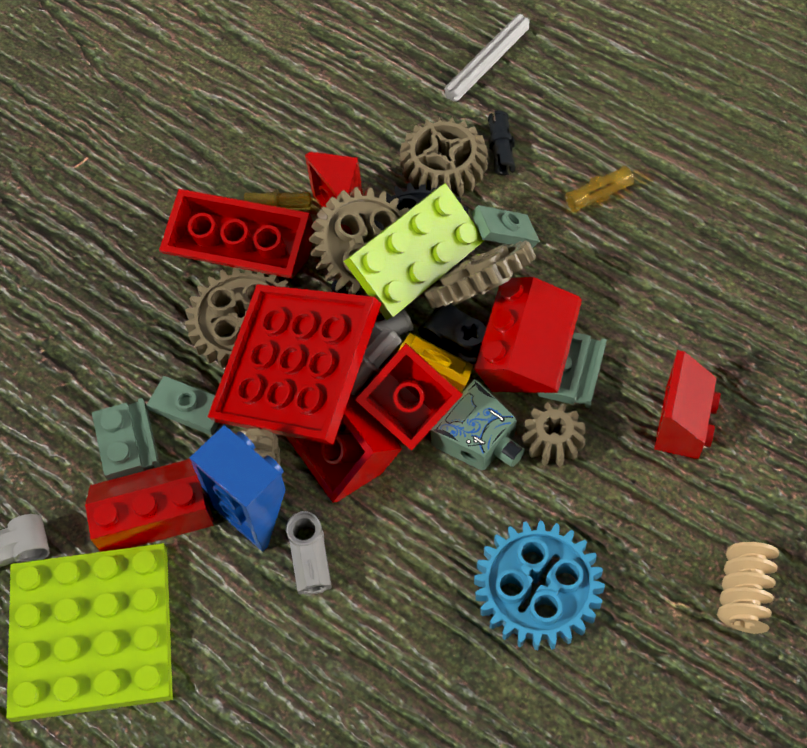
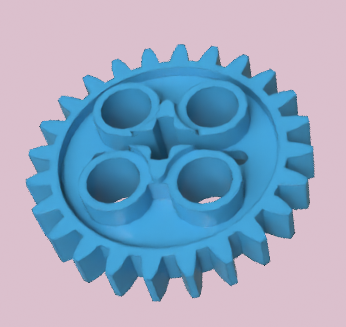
[474,520,605,650]

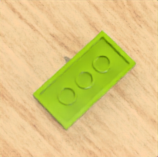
[343,183,485,320]

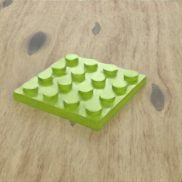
[7,543,173,722]

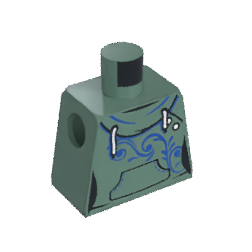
[430,379,525,470]

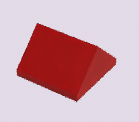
[305,152,363,235]

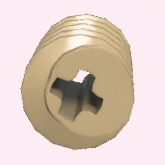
[717,542,779,634]

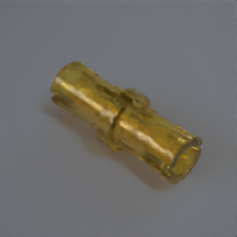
[565,166,634,213]

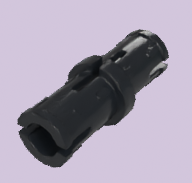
[488,110,515,176]

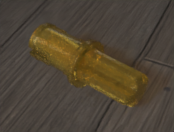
[244,189,312,210]

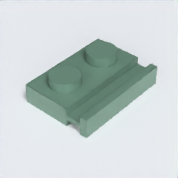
[538,332,607,408]
[92,398,160,481]

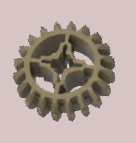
[399,116,488,197]

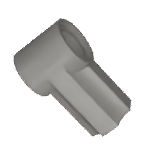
[286,511,332,595]
[0,514,50,567]

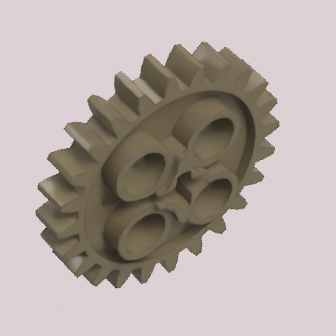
[309,187,409,296]
[424,240,536,308]
[185,267,289,369]

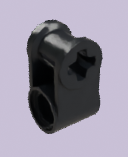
[418,304,486,364]

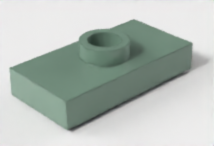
[471,205,540,248]
[146,376,219,436]

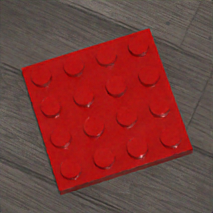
[208,284,382,445]

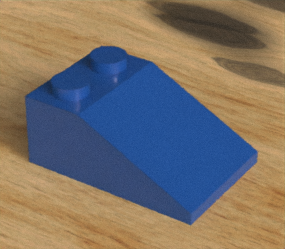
[189,425,286,552]

